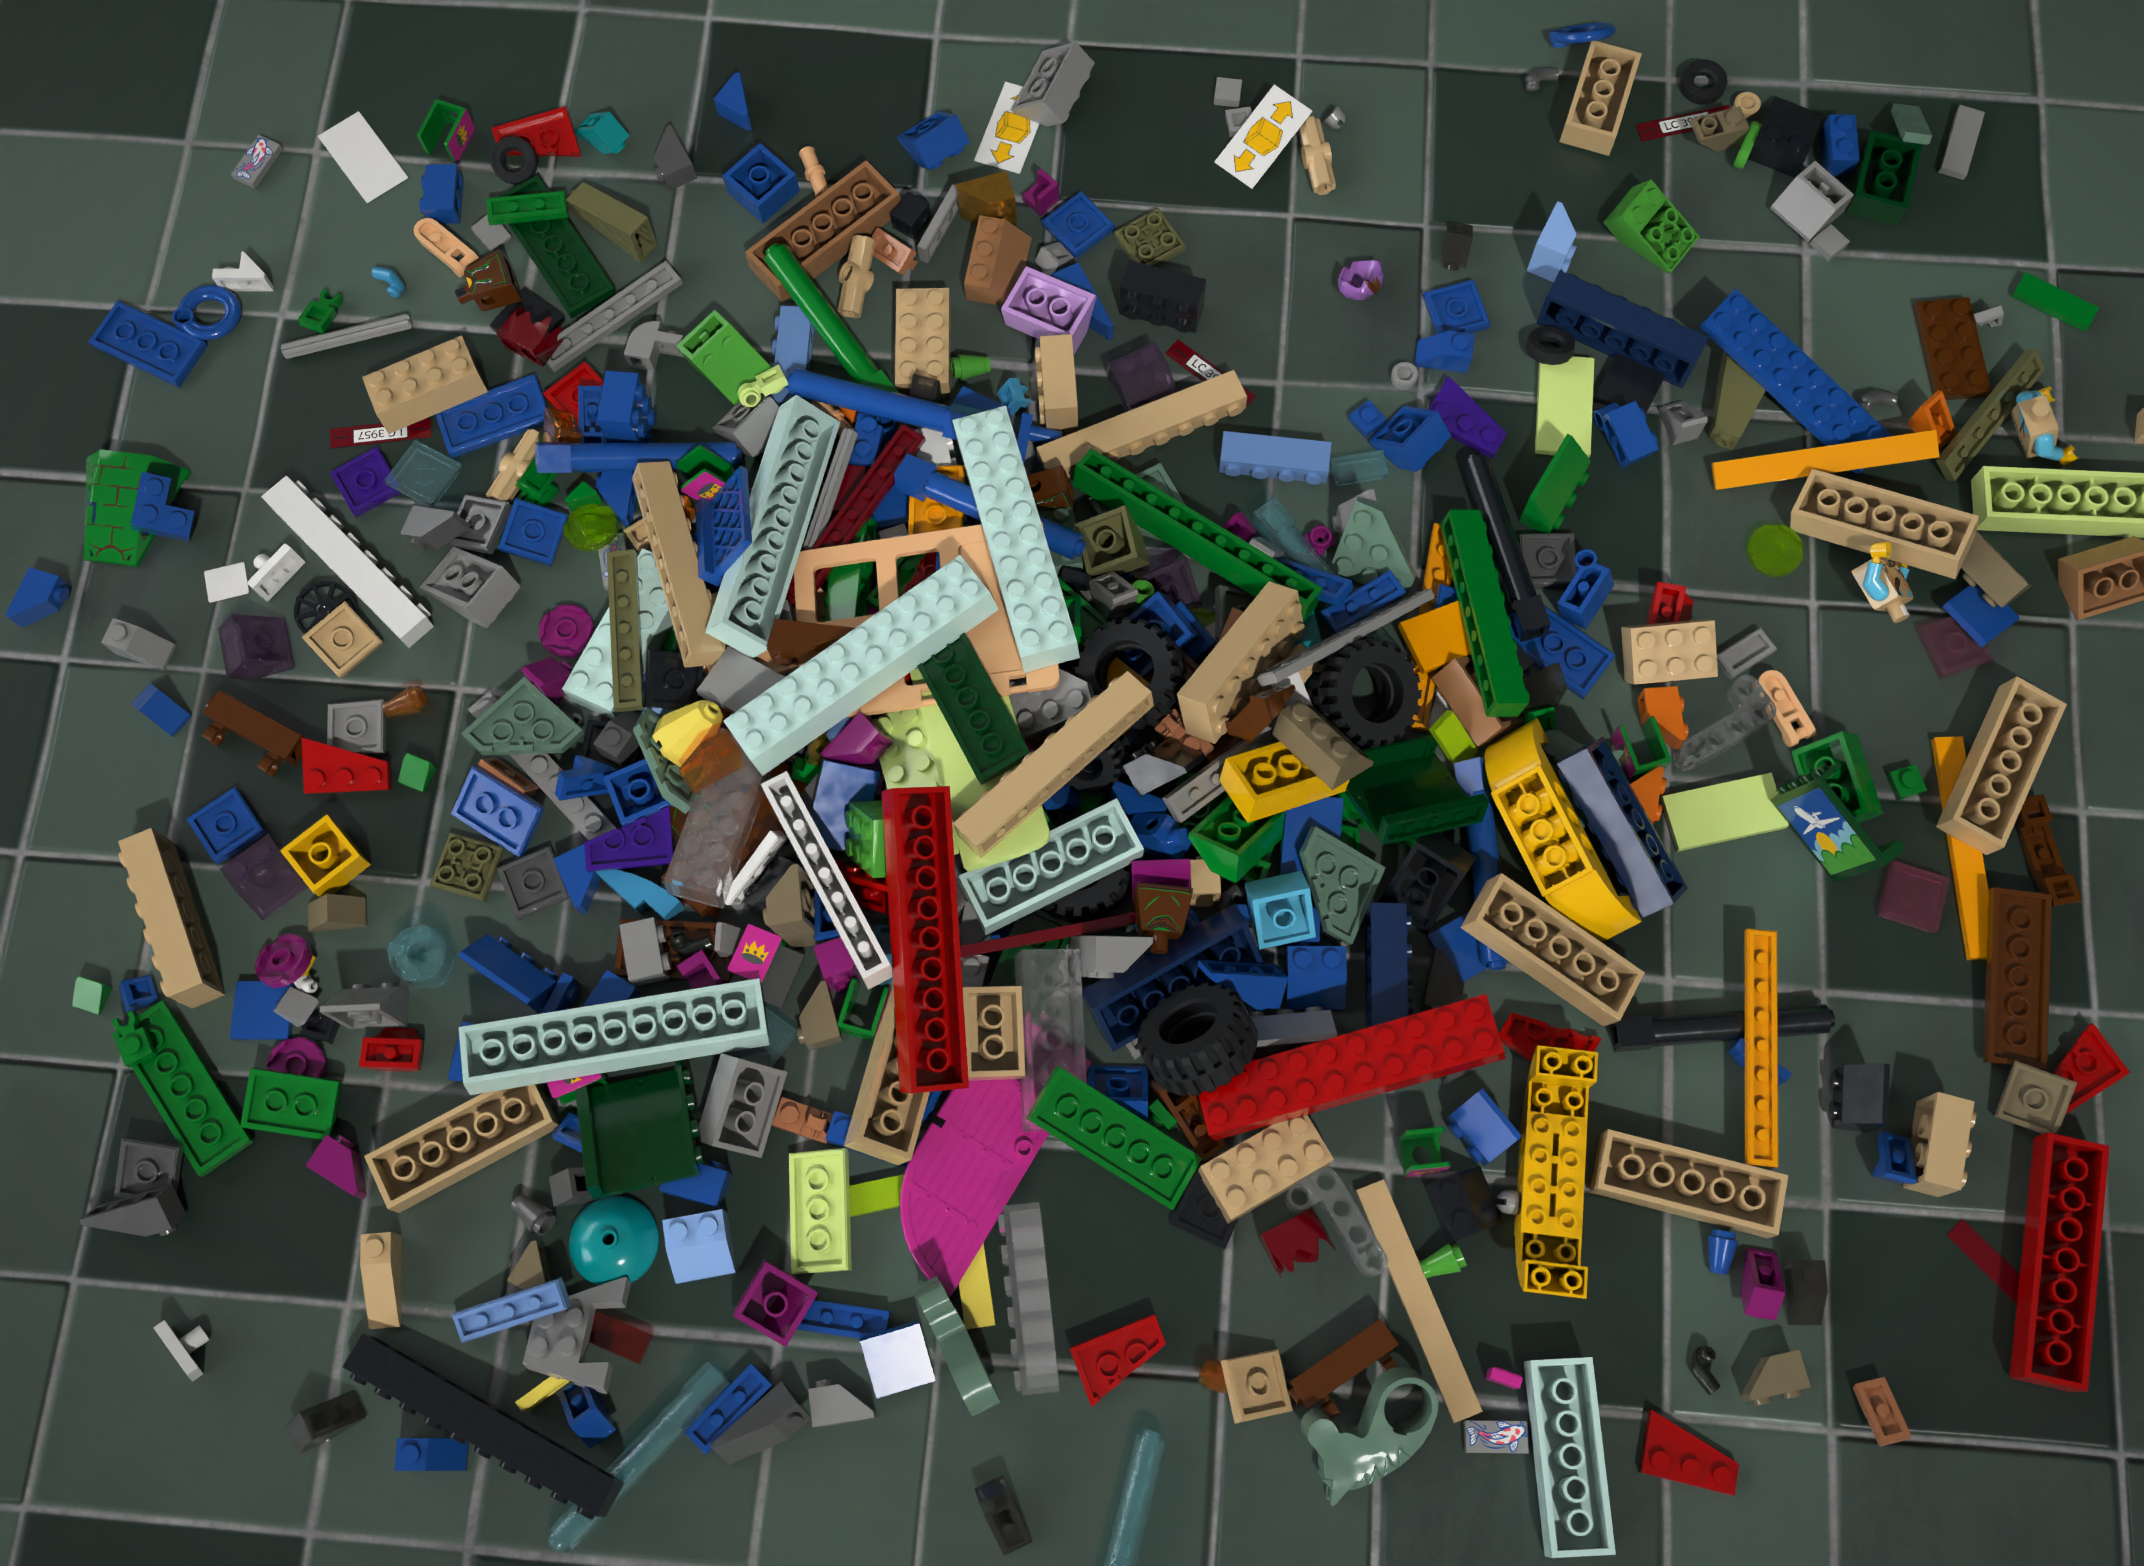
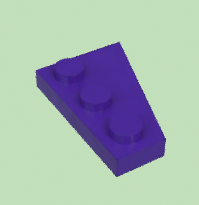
[1428,376,1507,459]
[584,806,675,872]

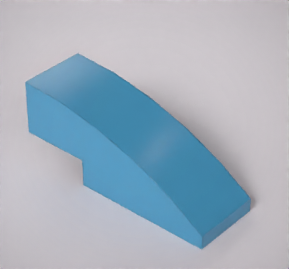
[596,870,685,921]

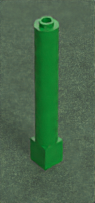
[764,243,899,393]

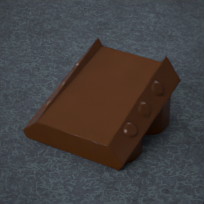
[1225,684,1296,744]

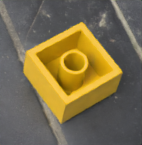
[280,815,371,897]

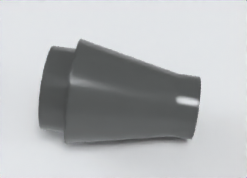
[511,1194,556,1236]

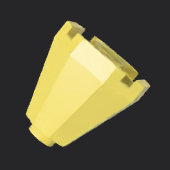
[652,700,723,769]

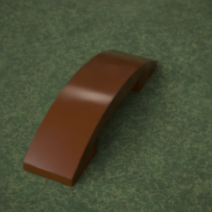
[2016,794,2082,907]

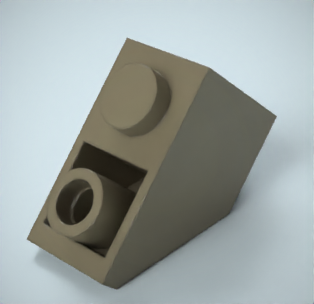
[1690,106,1749,152]
[1741,1349,1811,1406]

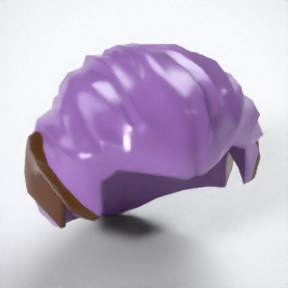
[1337,260,1384,300]

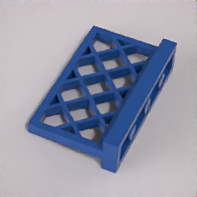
[696,466,752,588]

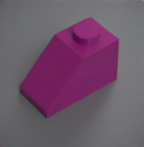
[521,656,573,705]
[821,712,893,765]
[305,1135,367,1199]
[1741,1247,1786,1321]

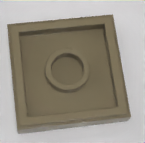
[1994,1060,2077,1134]

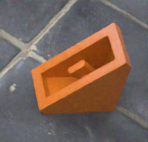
[1906,390,1957,450]

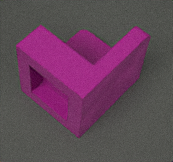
[1022,168,1059,216]
[677,950,725,989]

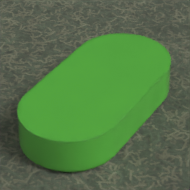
[1733,121,1762,170]

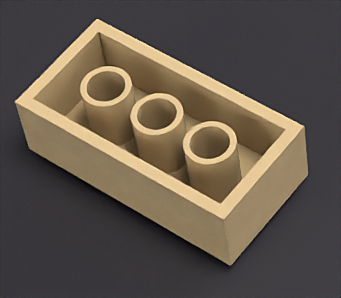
[1559,41,1642,156]
[895,288,951,399]
[362,335,488,434]
[1198,1115,1334,1224]

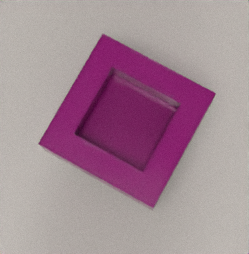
[1222,512,1257,543]

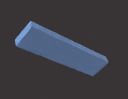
[451,1277,572,1343]

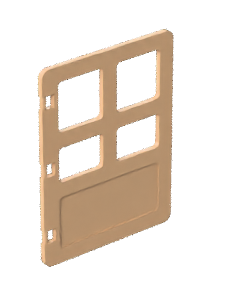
[794,521,1060,718]

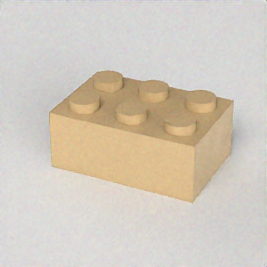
[1035,334,1078,433]
[1621,619,1718,685]
[963,986,1025,1081]
[1903,1092,1976,1197]

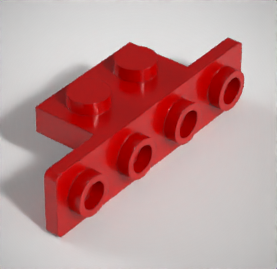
[834,859,889,914]

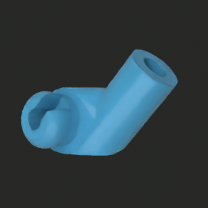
[372,266,405,298]

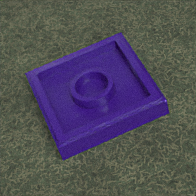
[329,447,404,517]

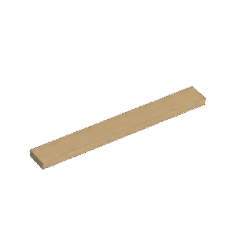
[1355,1179,1483,1423]

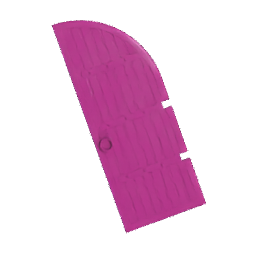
[900,1018,1092,1297]

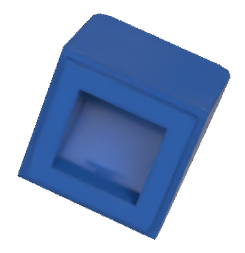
[119,974,159,1014]

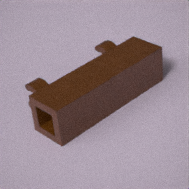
[202,690,304,777]
[1288,1319,1399,1420]

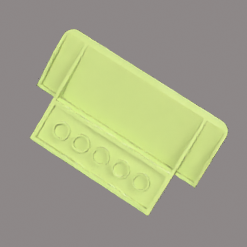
[873,668,1050,872]

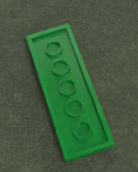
[112,1000,254,1177]
[1025,1066,1202,1210]

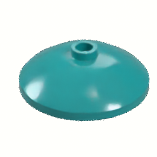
[569,1196,660,1285]

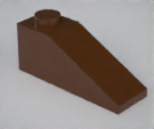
[767,619,855,666]
[1148,1079,1227,1162]

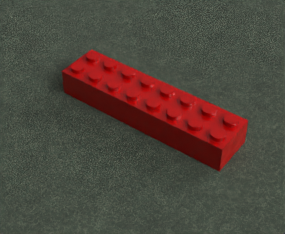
[2010,1132,2110,1392]

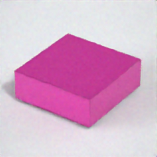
[1485,1367,1523,1389]

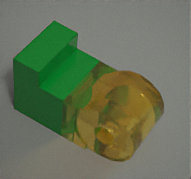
[792,730,830,784]

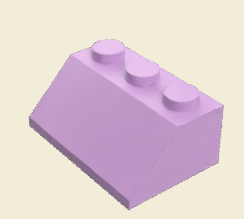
[1001,266,1096,354]

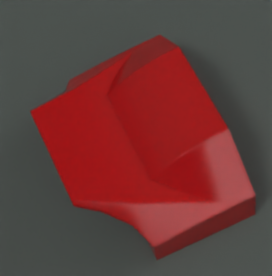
[1646,582,1694,624]
[359,1027,423,1072]

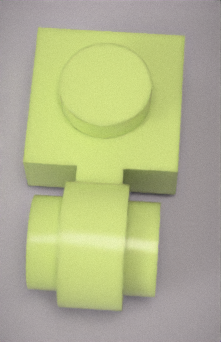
[737,364,788,407]

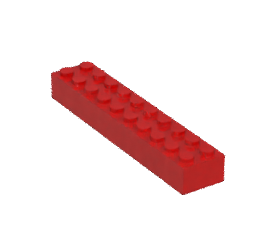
[882,786,969,1094]
[1198,994,1506,1141]

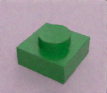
[1523,704,1556,733]
[1886,764,1927,801]
[1148,1099,1177,1134]

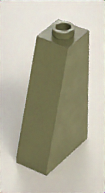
[566,182,658,263]
[1708,351,1766,450]

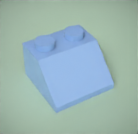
[1527,201,1577,282]
[662,1209,736,1284]

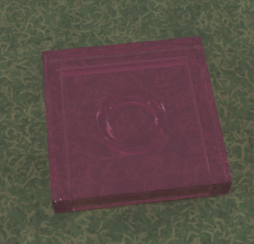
[1916,616,1994,679]
[1877,861,1950,934]

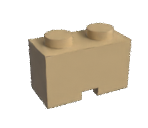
[1189,856,1221,908]

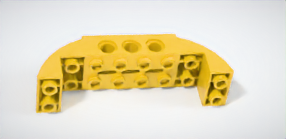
[1484,718,1642,942]
[1514,1045,1598,1299]

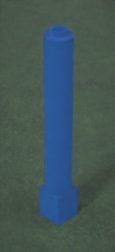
[786,368,984,440]
[535,442,742,473]
[894,453,1086,560]
[1454,757,1511,970]

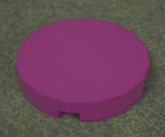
[539,604,595,658]
[255,934,313,988]
[266,1037,328,1078]

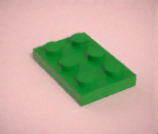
[240,1067,342,1140]

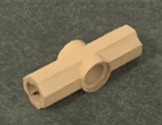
[1298,116,1336,195]
[837,235,875,319]
[486,429,547,503]

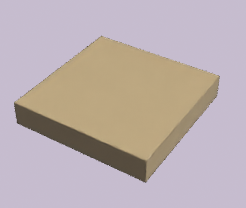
[302,601,383,679]
[1221,1349,1293,1424]

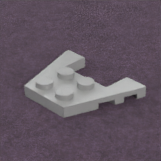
[523,1277,631,1394]

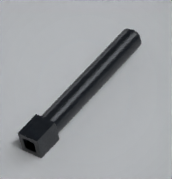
[1462,453,1551,642]
[1610,1004,1835,1052]

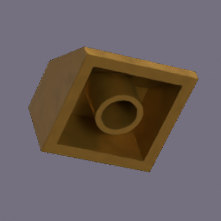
[956,171,1017,226]

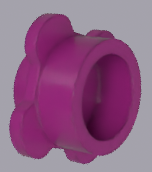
[1304,524,1336,555]

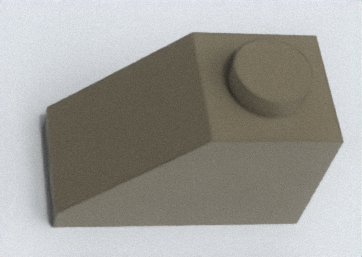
[796,981,843,1051]

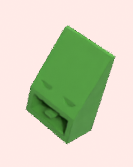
[1603,179,1700,274]
[676,310,772,406]

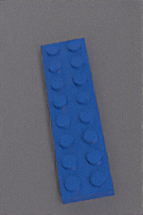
[1699,288,1892,475]

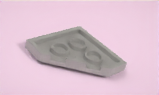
[1009,669,1095,741]

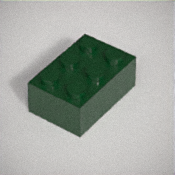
[1845,130,1923,226]

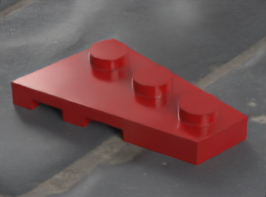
[492,106,582,157]

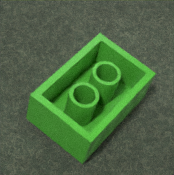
[845,800,887,878]

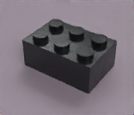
[1120,260,1206,333]

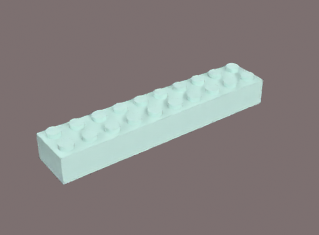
[705,395,840,658]
[952,406,1080,673]
[723,555,999,776]
[459,978,770,1095]

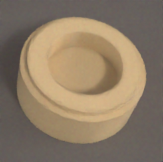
[1733,92,1761,119]

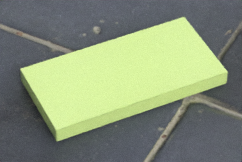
[1535,356,1594,458]
[1660,772,1789,852]
[789,1148,852,1275]

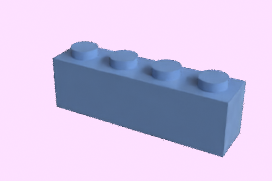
[768,306,815,407]
[1219,431,1332,485]

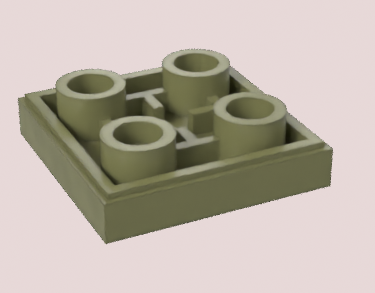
[1114,208,1186,267]
[430,832,505,903]

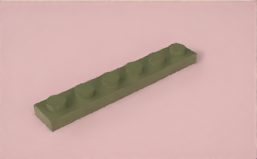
[1936,349,2045,481]
[607,549,644,712]

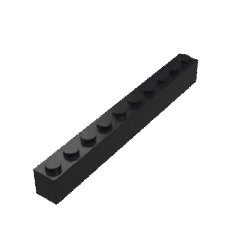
[343,1333,625,1520]

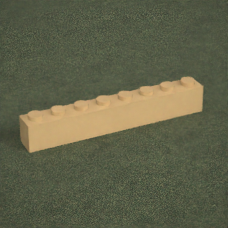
[1036,370,1247,480]
[632,461,725,668]
[953,671,1154,858]

